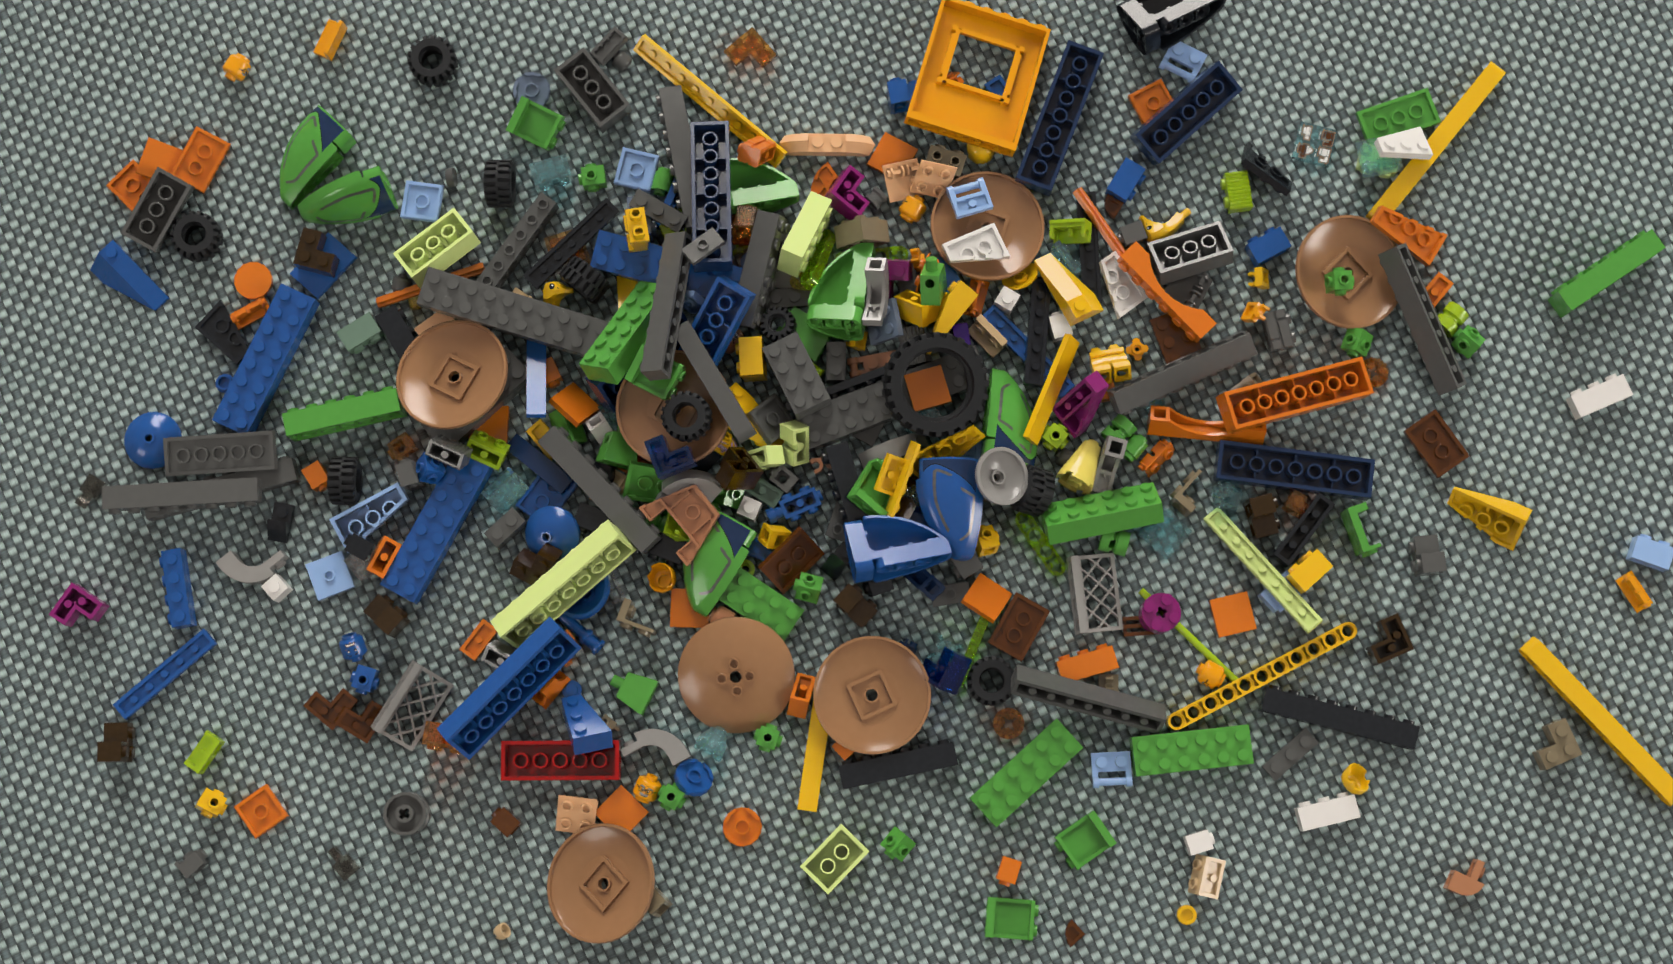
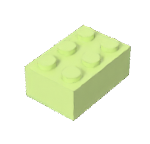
[800,824,869,894]

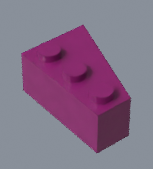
[1052,371,1109,439]

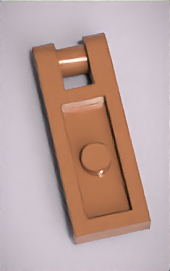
[847,350,896,378]

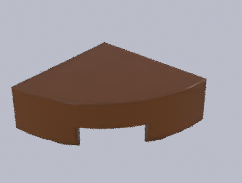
[1104,194,1124,220]
[1065,919,1085,947]

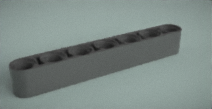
[677,320,757,444]

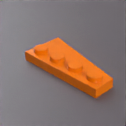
[1370,206,1448,266]

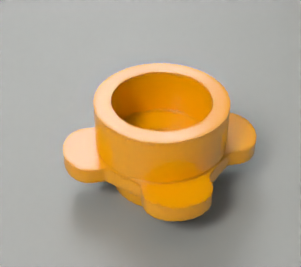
[1126,338,1149,361]

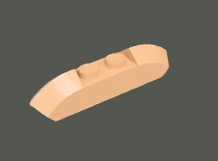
[779,133,875,157]

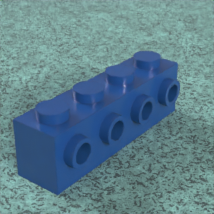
[159,548,197,629]

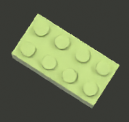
[777,191,833,278]
[393,208,481,289]

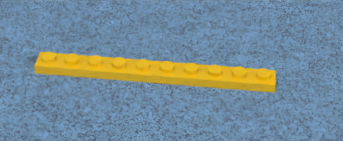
[633,34,788,168]

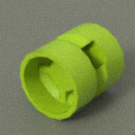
[1437,301,1469,338]

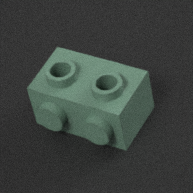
[336,312,384,354]

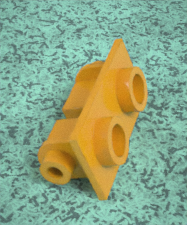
[1615,570,1653,613]

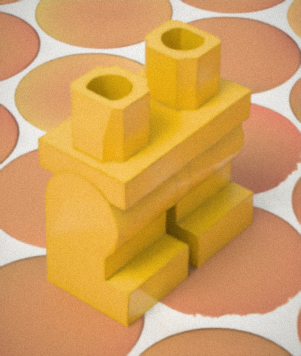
[623,207,650,253]
[1089,344,1132,384]

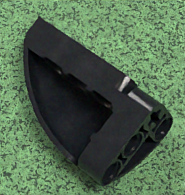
[1116,0,1226,55]

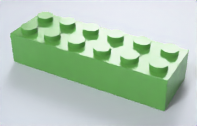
[1548,229,1666,318]
[579,281,656,385]
[282,386,407,442]
[1041,482,1164,545]
[969,718,1083,827]
[1129,724,1254,777]

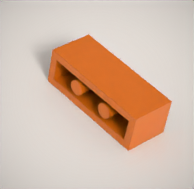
[1055,643,1119,681]

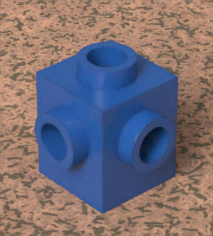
[416,451,446,484]
[350,664,380,695]

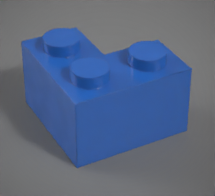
[887,77,917,114]

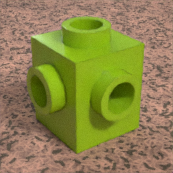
[1040,423,1069,452]

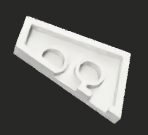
[1374,127,1433,160]
[941,223,1010,263]
[1099,251,1148,319]

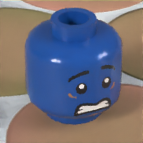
[339,632,367,662]

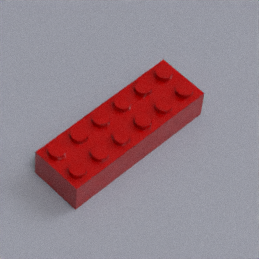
[501,740,621,781]

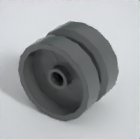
[383,792,431,835]

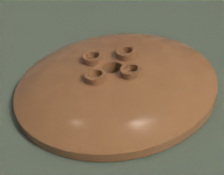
[930,171,1045,281]
[1295,215,1398,329]
[396,320,508,429]
[616,350,729,467]
[678,617,795,733]
[813,636,931,754]
[547,823,655,944]

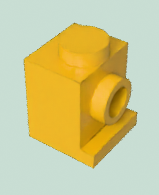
[757,523,792,549]

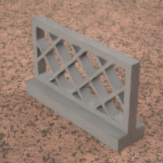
[1066,553,1123,635]
[370,660,453,751]

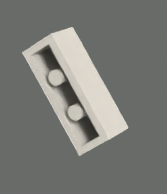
[1566,373,1633,420]
[1294,791,1361,831]

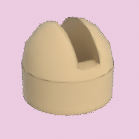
[493,922,511,940]

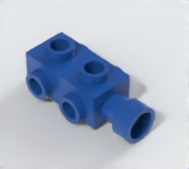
[765,485,824,524]

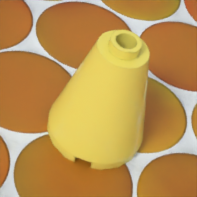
[1056,439,1101,495]

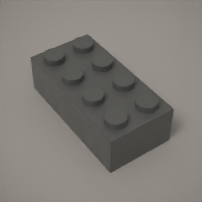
[554,47,632,134]
[121,167,195,253]
[1147,221,1234,286]
[762,331,832,421]

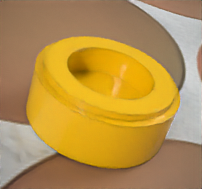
[1176,905,1197,925]

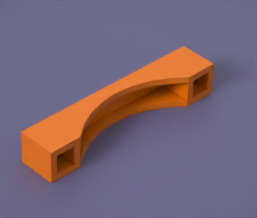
[1117,241,1217,343]
[1147,405,1267,445]

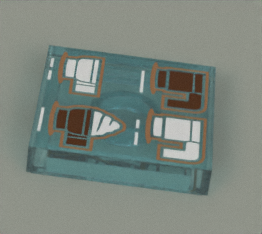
[1291,121,1338,168]

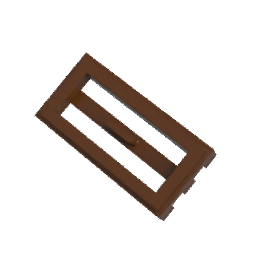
[1122,614,1161,637]

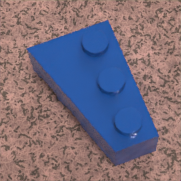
[561,694,613,755]

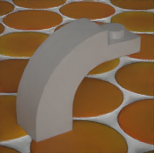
[862,257,889,326]
[859,433,929,469]
[1092,435,1128,493]
[655,469,723,513]
[215,550,289,585]
[620,729,691,766]

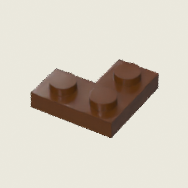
[303,688,359,731]
[333,699,383,743]

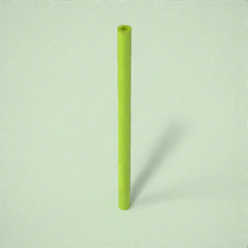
[1138,588,1242,686]

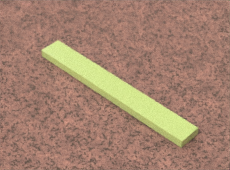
[1203,507,1323,634]

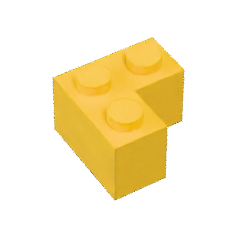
[894,289,948,328]
[735,336,768,382]
[1285,549,1333,594]

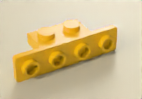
[874,440,921,517]

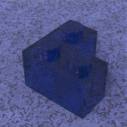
[644,435,698,480]
[923,647,972,695]

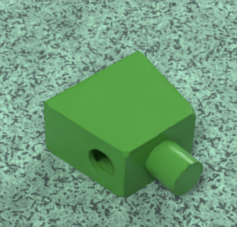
[920,256,947,306]
[596,426,637,471]
[610,672,660,715]

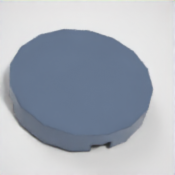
[513,72,551,106]

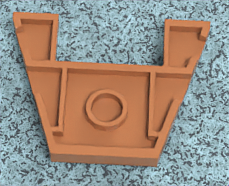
[639,484,721,566]

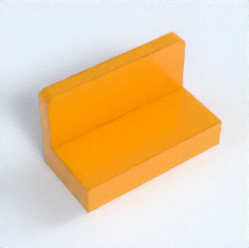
[313,19,347,61]

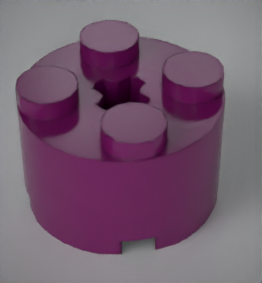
[1139,593,1181,634]

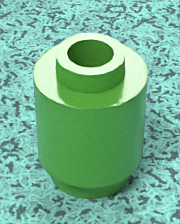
[651,167,674,197]
[1124,434,1148,463]

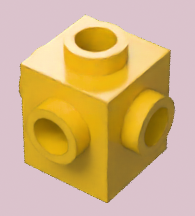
[975,524,1000,557]
[195,788,228,819]

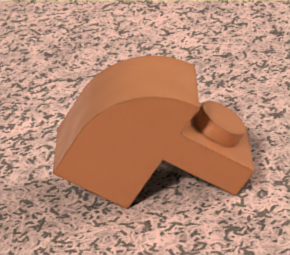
[1443,859,1485,896]

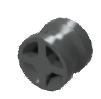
[864,186,888,210]

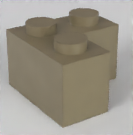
[834,215,890,250]
[1532,718,1582,770]

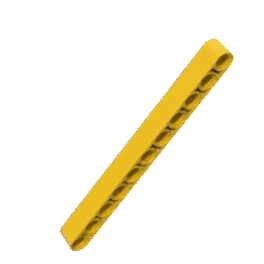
[1365,61,1506,220]
[1165,622,1357,731]
[1518,636,1673,807]

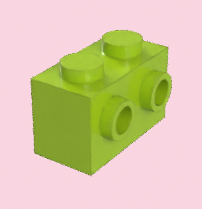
[466,429,511,470]

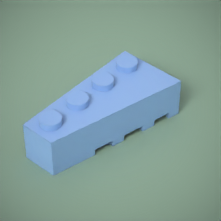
[329,482,410,553]

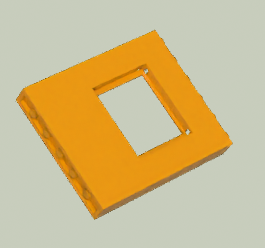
[904,0,1051,157]

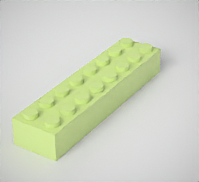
[490,520,637,648]

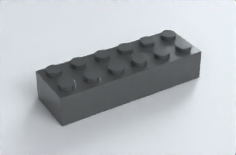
[739,210,790,331]
[420,346,527,445]

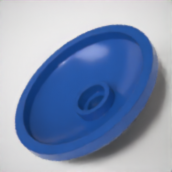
[124,412,182,469]
[525,506,580,560]
[564,575,610,620]

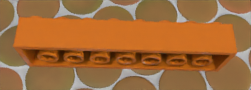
[1216,357,1374,434]

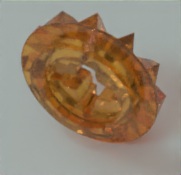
[1364,357,1389,388]
[993,708,1024,739]

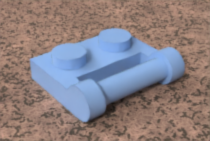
[1159,41,1207,83]
[946,177,994,219]
[1090,751,1133,788]

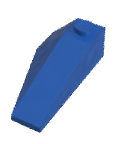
[90,240,169,311]

